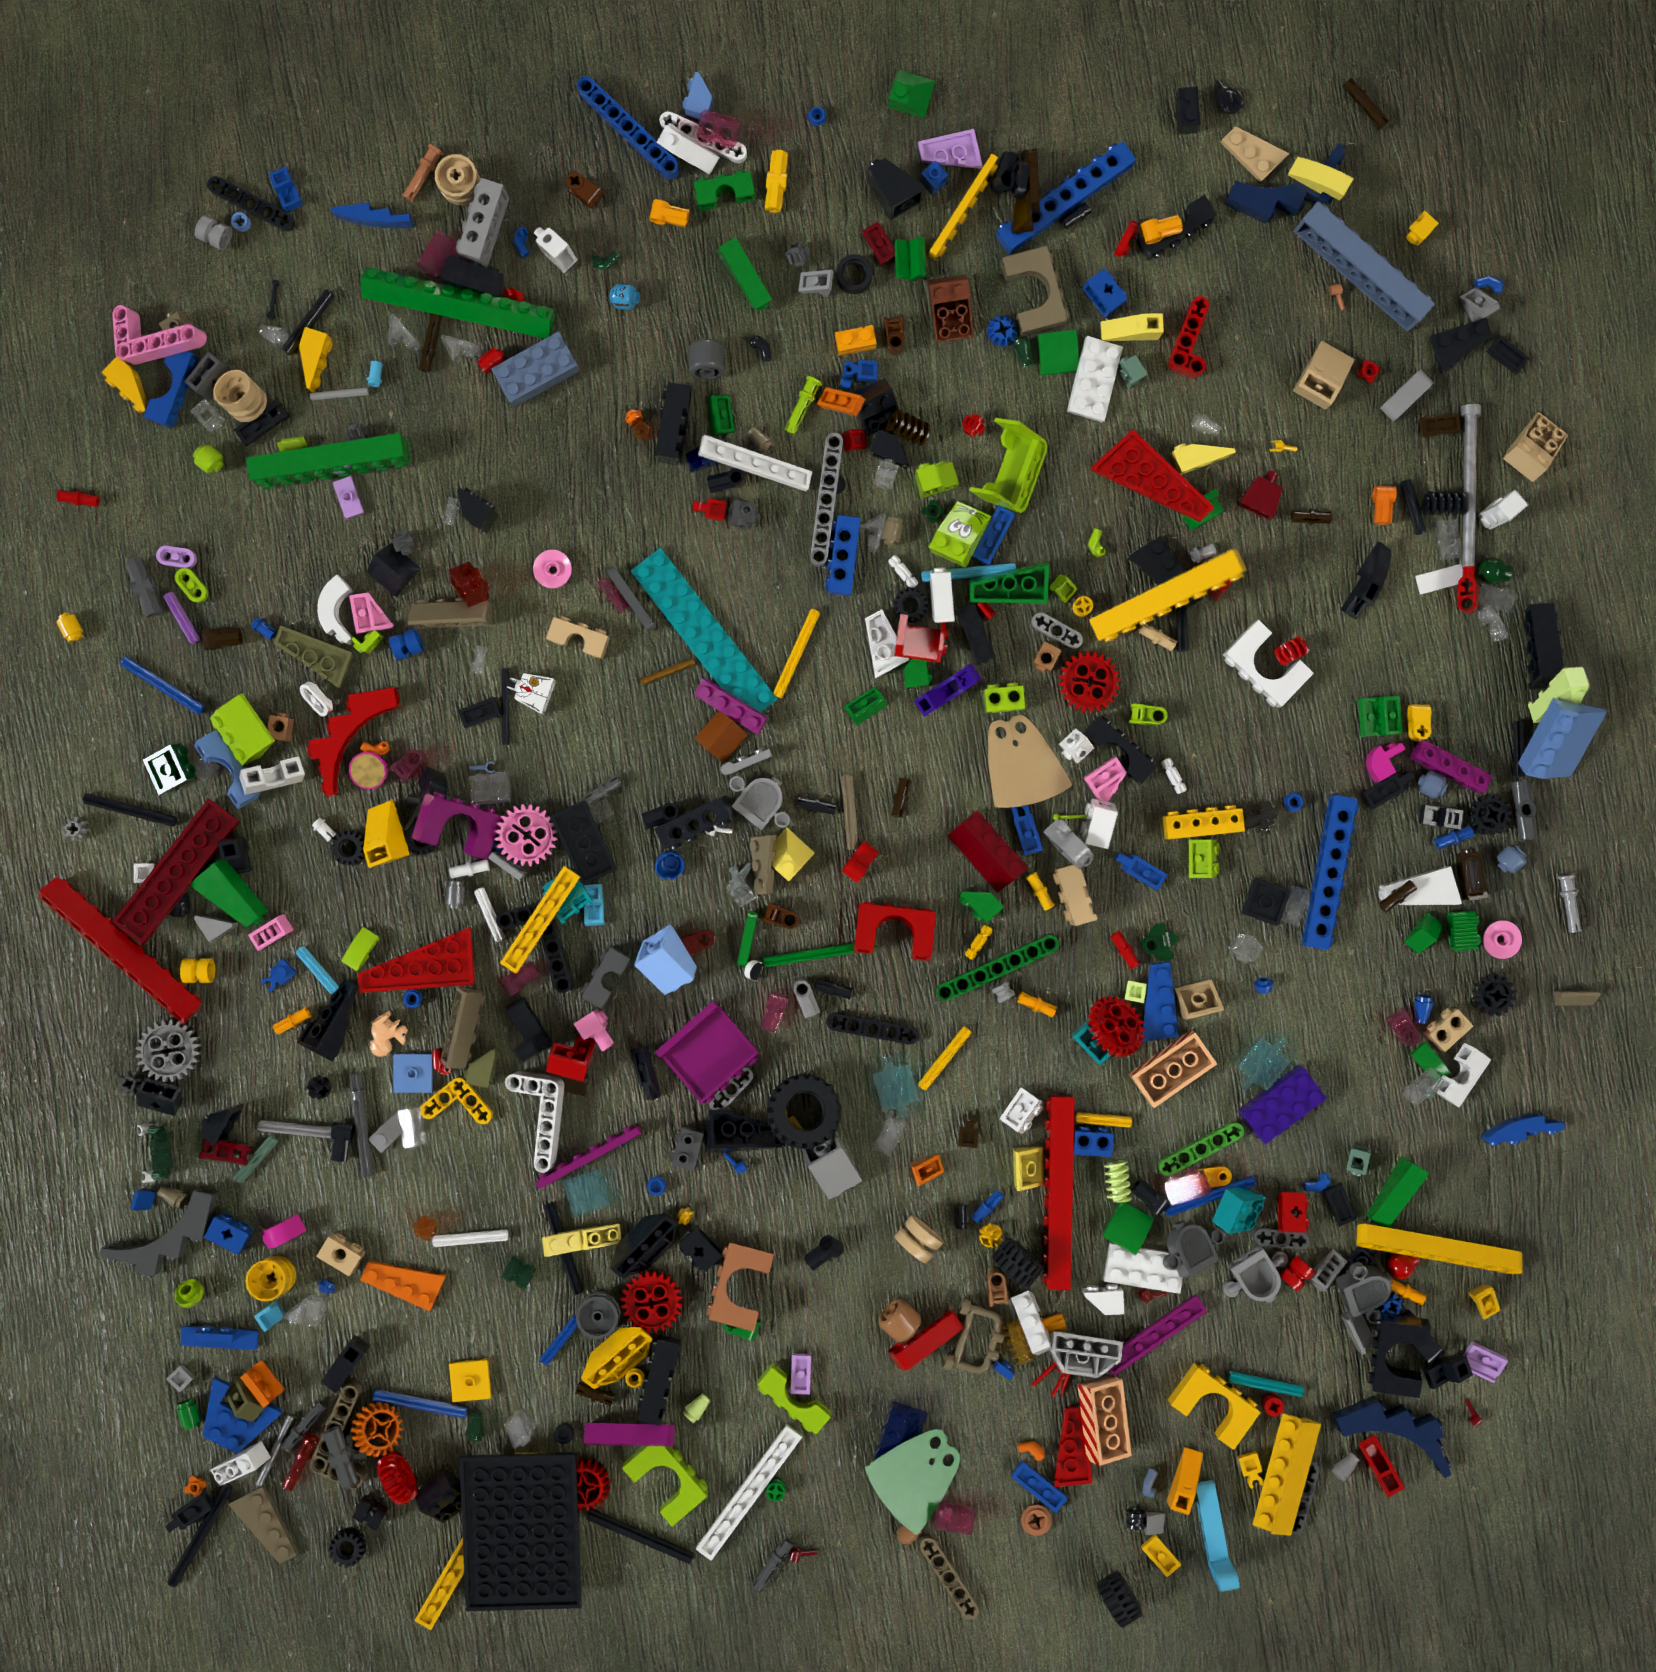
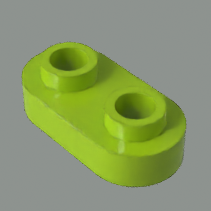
[175,568,209,603]

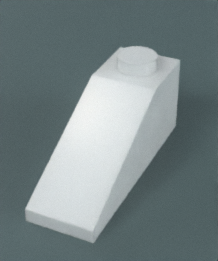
[657,124,720,174]

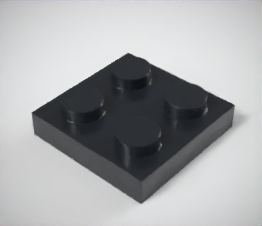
[1241,877,1291,926]

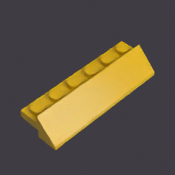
[1252,1412,1321,1536]

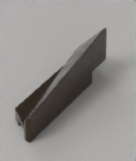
[1011,148,1041,234]

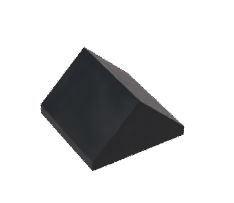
[367,543,421,597]

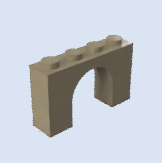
[1001,246,1069,337]

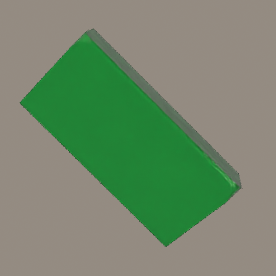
[707,395,735,436]
[843,686,888,726]

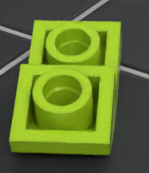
[341,927,380,972]

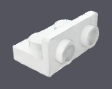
[1000,1087,1044,1134]

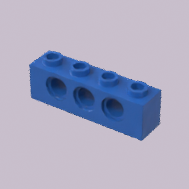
[825,515,860,597]

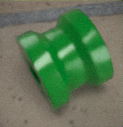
[766,1478,785,1502]

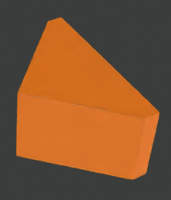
[911,1154,944,1186]

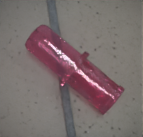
[597,577,630,613]

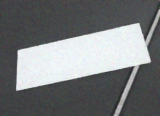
[1415,564,1463,594]

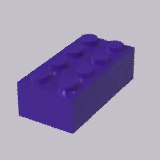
[1237,1065,1327,1145]

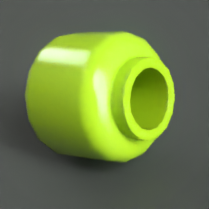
[193,444,224,474]

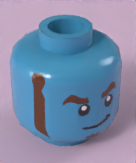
[610,283,640,310]

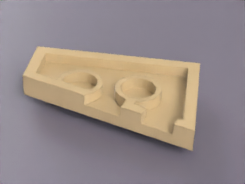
[1220,126,1289,183]

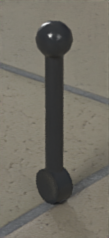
[267,279,279,320]

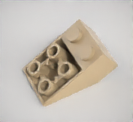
[1293,340,1355,410]
[1503,412,1568,482]

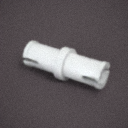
[449,860,490,879]

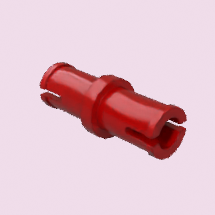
[56,489,100,507]
[1110,930,1140,969]

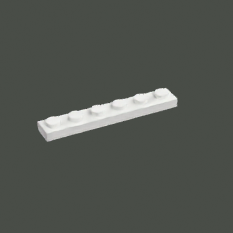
[698,435,812,491]

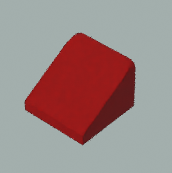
[842,429,867,452]
[976,602,996,622]

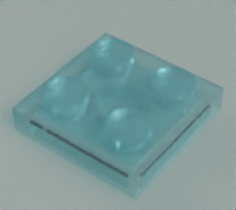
[562,1168,611,1217]

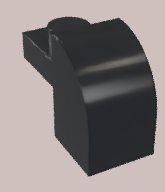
[217,836,253,874]
[1423,1355,1473,1389]

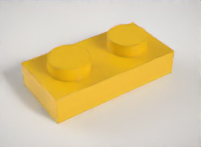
[1141,1534,1181,1577]

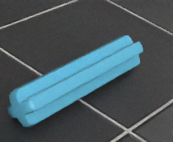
[295,946,339,994]

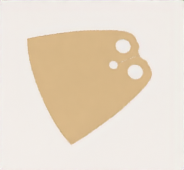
[988,715,1072,808]

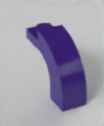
[914,663,982,717]

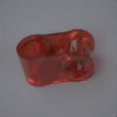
[680,929,716,956]

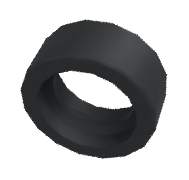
[836,254,873,294]

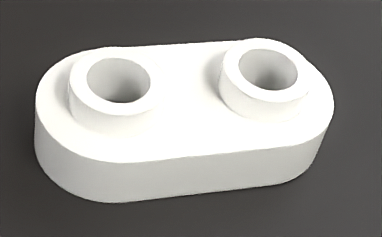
[300,682,333,716]

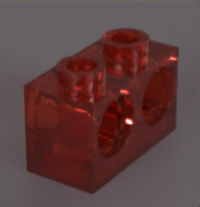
[449,561,490,607]

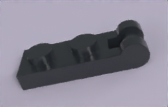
[234,399,290,446]

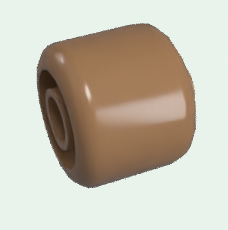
[878,1298,921,1343]

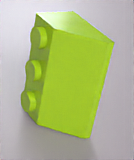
[210,693,275,766]

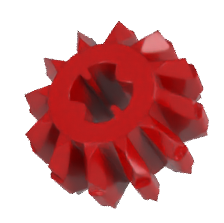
[1274,637,1309,666]

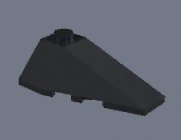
[296,980,358,1062]
[704,1110,785,1153]

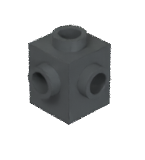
[728,499,758,529]

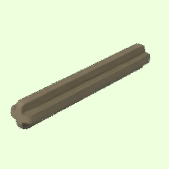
[841,774,858,850]

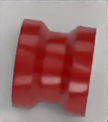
[1261,1393,1284,1417]

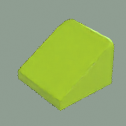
[1049,574,1078,603]

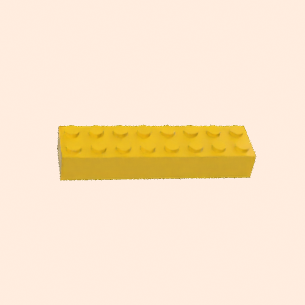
[1089,549,1247,642]

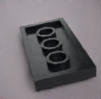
[550,800,617,885]

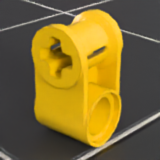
[1407,704,1432,742]

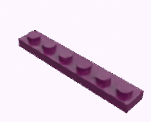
[536,1124,642,1189]
[1109,1294,1208,1377]

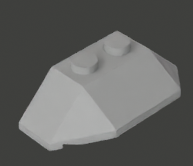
[1050,1331,1123,1378]

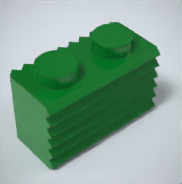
[1447,910,1481,951]

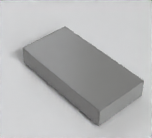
[488,850,528,880]

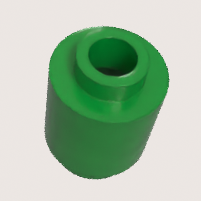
[176,1398,201,1430]

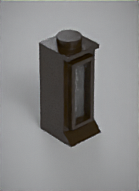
[1456,848,1489,900]

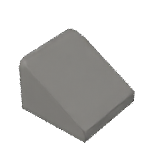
[1144,1512,1165,1535]

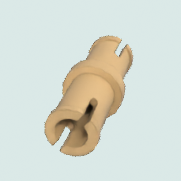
[1138,624,1177,651]

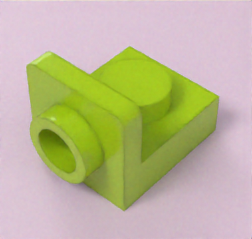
[351,630,384,654]

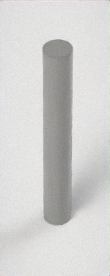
[310,387,369,401]

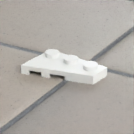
[865,609,909,679]

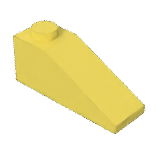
[1170,443,1236,475]

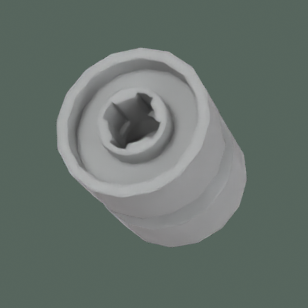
[195,215,232,250]

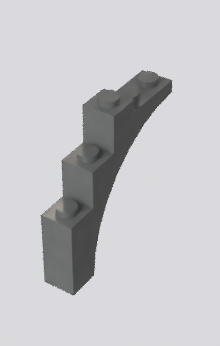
[99,1187,218,1278]

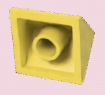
[1013,1147,1044,1191]

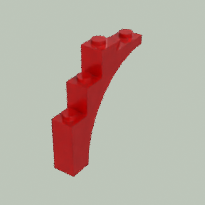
[307,687,401,797]

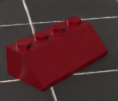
[947,810,1028,893]

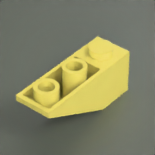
[1100,313,1164,341]

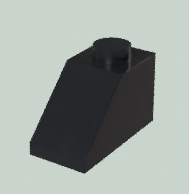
[870,429,908,468]

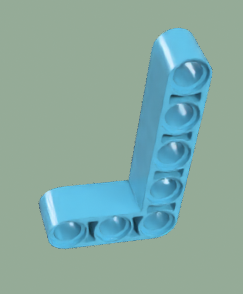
[1195,1480,1240,1592]

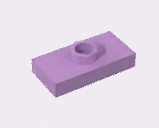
[333,476,365,519]

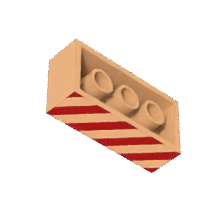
[1128,1030,1217,1108]
[1078,1375,1132,1466]

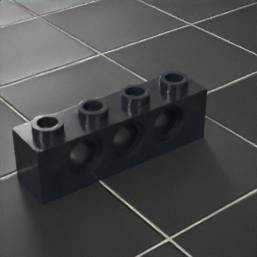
[654,795,736,851]

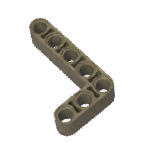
[310,1380,367,1489]

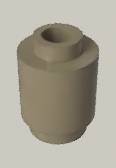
[881,517,903,547]

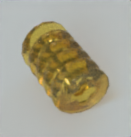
[1002,1321,1036,1365]

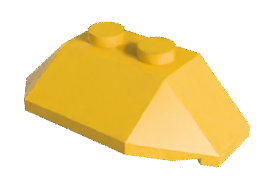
[581,1327,652,1389]

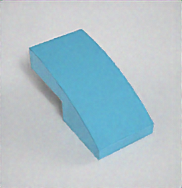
[584,884,605,926]

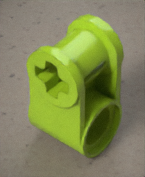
[1129,704,1168,725]

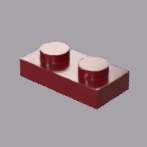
[861,222,895,266]

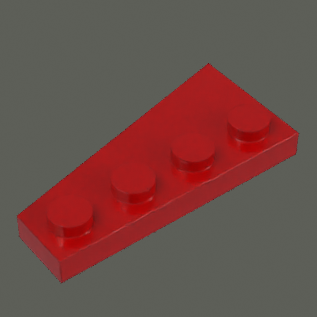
[1053,1405,1092,1487]

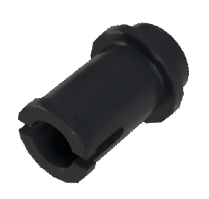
[953,1205,969,1229]

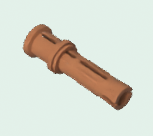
[402,144,444,203]

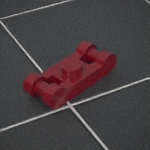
[198,1139,252,1166]

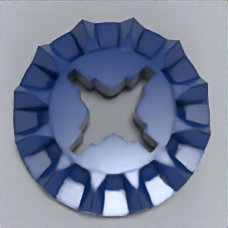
[987,315,1018,346]

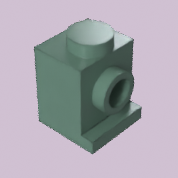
[1119,355,1148,389]
[1346,1144,1372,1176]

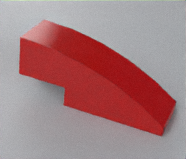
[1358,1434,1405,1498]

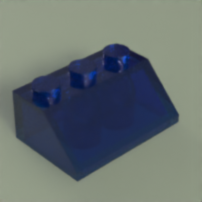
[874,1401,928,1461]

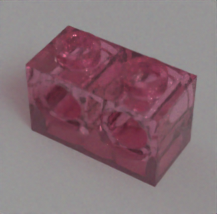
[697,109,742,148]
[933,1503,975,1535]

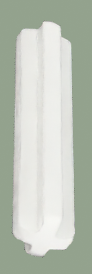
[474,888,505,942]

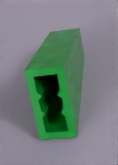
[716,237,772,311]
[190,859,268,928]
[1366,1157,1430,1228]

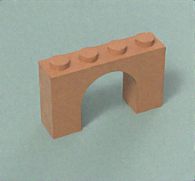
[706,1242,774,1332]

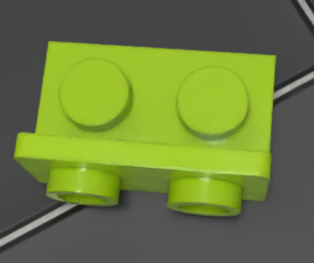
[1189,840,1219,878]

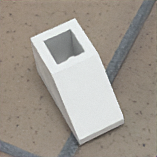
[1082,1284,1124,1315]

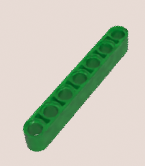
[936,934,1059,1001]

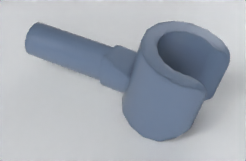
[469,761,495,773]

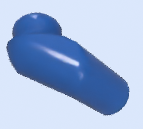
[513,227,529,258]
[1303,1173,1331,1192]

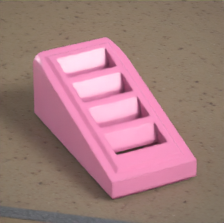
[248,914,293,951]

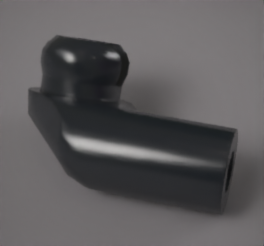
[749,335,772,362]

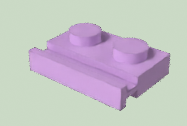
[1463,1341,1508,1383]

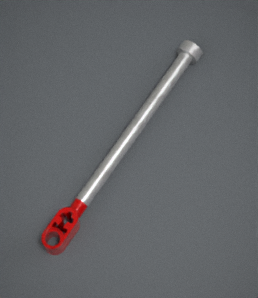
[1458,404,1481,614]

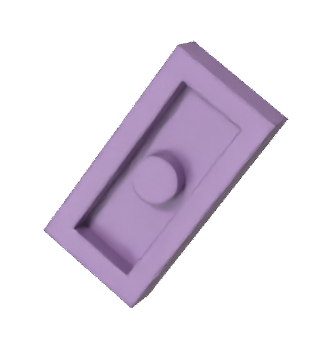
[791,1353,811,1394]

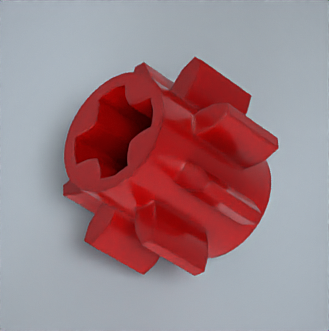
[961,413,986,438]

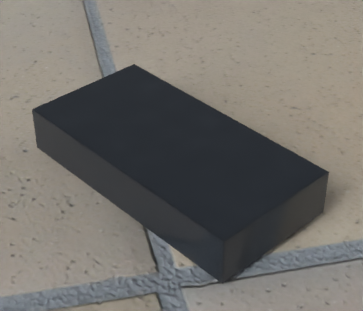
[1486,335,1530,375]
[1323,1183,1357,1226]

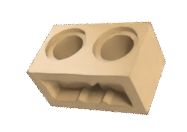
[1424,1007,1473,1052]

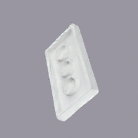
[1067,336,1123,422]
[1103,1242,1183,1294]

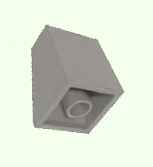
[801,1132,862,1200]

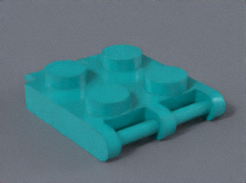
[543,876,593,924]

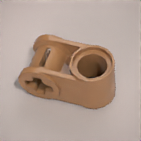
[987,1267,1009,1307]

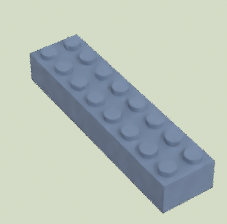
[1293,202,1435,332]

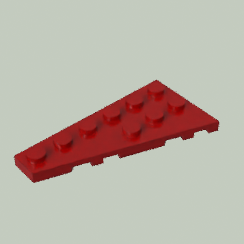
[1091,429,1214,523]
[358,927,475,993]

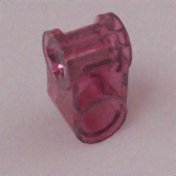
[389,749,427,784]
[1385,1008,1420,1046]

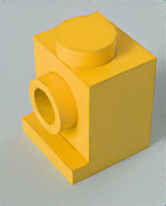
[1406,211,1439,247]

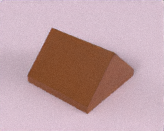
[694,710,748,764]

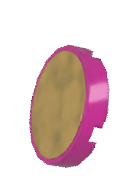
[349,751,388,790]

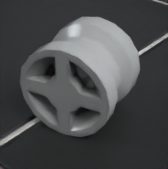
[991,980,1015,1003]

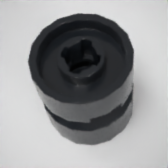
[352,1495,389,1530]

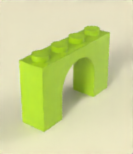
[622,1446,708,1527]

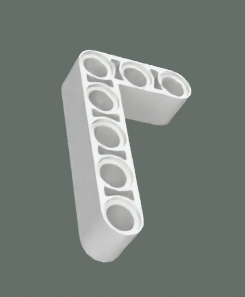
[505,1071,564,1173]

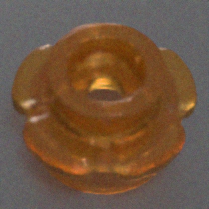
[632,422,651,441]

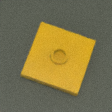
[449,1359,492,1402]

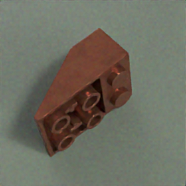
[927,274,974,343]

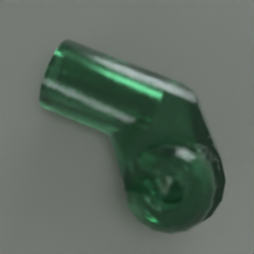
[591,251,621,270]

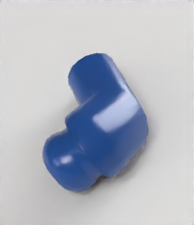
[1474,276,1504,294]

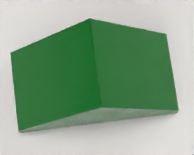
[1403,912,1443,954]

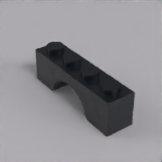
[1136,195,1217,261]
[1082,716,1157,784]

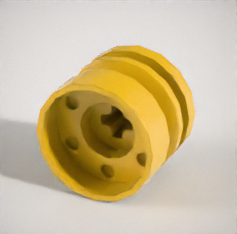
[245,1255,296,1302]

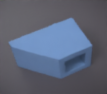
[683,72,713,122]

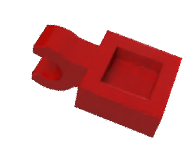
[692,498,727,522]

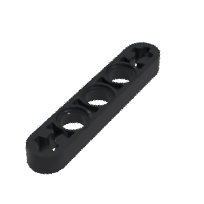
[207,176,295,232]
[826,1013,919,1044]

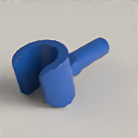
[840,362,853,391]
[723,1152,747,1174]

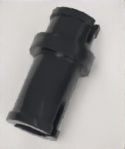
[1061,202,1091,229]

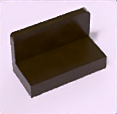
[549,1073,590,1096]

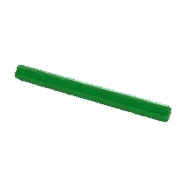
[763,942,876,967]

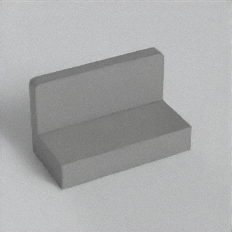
[1341,1311,1373,1355]

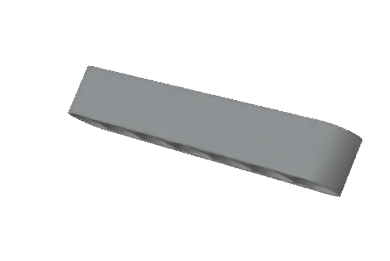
[810,433,843,567]

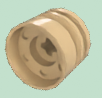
[213,370,267,422]

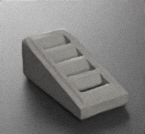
[1308,1249,1348,1291]

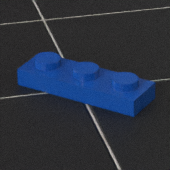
[972,505,1015,565]
[1010,1460,1068,1513]

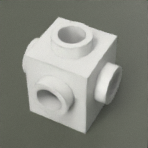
[1059,729,1094,764]

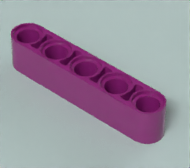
[583,1423,675,1446]

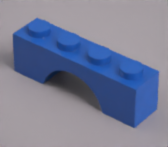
[143,351,198,429]

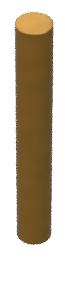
[640,658,696,686]

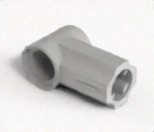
[793,978,820,1018]

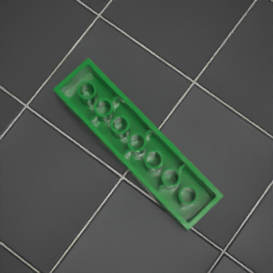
[246,433,412,490]

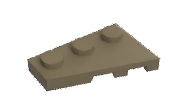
[750,835,777,895]

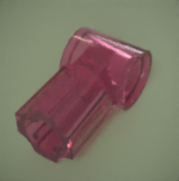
[499,961,540,997]
[760,991,789,1032]

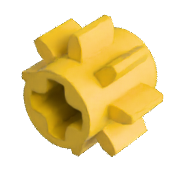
[979,1223,1003,1248]

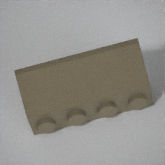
[408,597,493,629]
[440,986,485,1068]

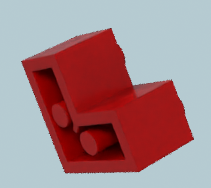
[546,1035,596,1082]

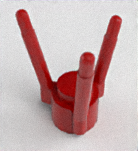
[1031,1361,1071,1397]

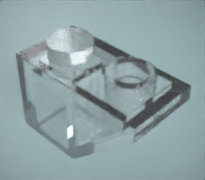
[282,1295,329,1327]
[504,1407,536,1449]

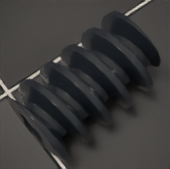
[1422,491,1467,516]

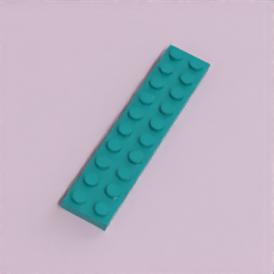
[631,548,778,712]

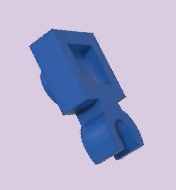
[844,360,878,382]
[261,958,297,992]

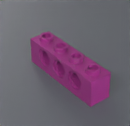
[1409,740,1493,794]

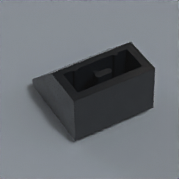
[852,378,899,435]
[457,487,499,534]
[415,1469,461,1523]

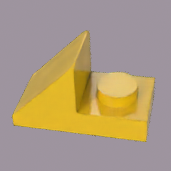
[1468,1284,1501,1320]

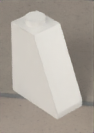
[930,567,954,623]

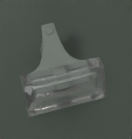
[725,863,756,908]

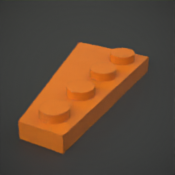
[360,1261,447,1311]

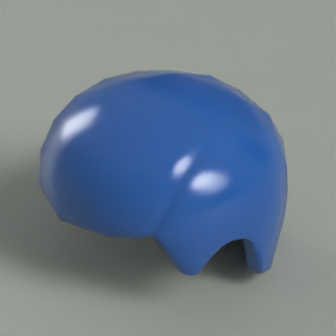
[655,851,685,880]

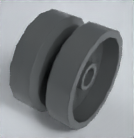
[576,1290,621,1339]

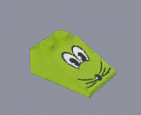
[929,501,992,568]

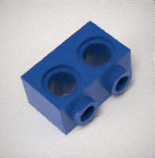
[1073,1126,1114,1157]

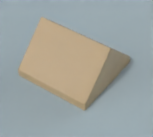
[1174,979,1224,1020]

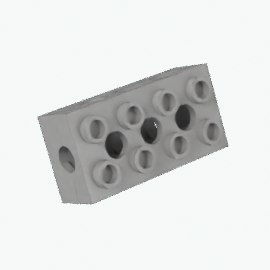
[456,178,510,268]

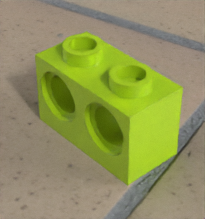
[983,683,1025,713]

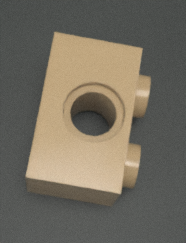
[316,1233,366,1276]

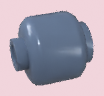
[1418,771,1449,799]
[1497,845,1527,873]

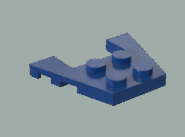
[203,1376,282,1454]

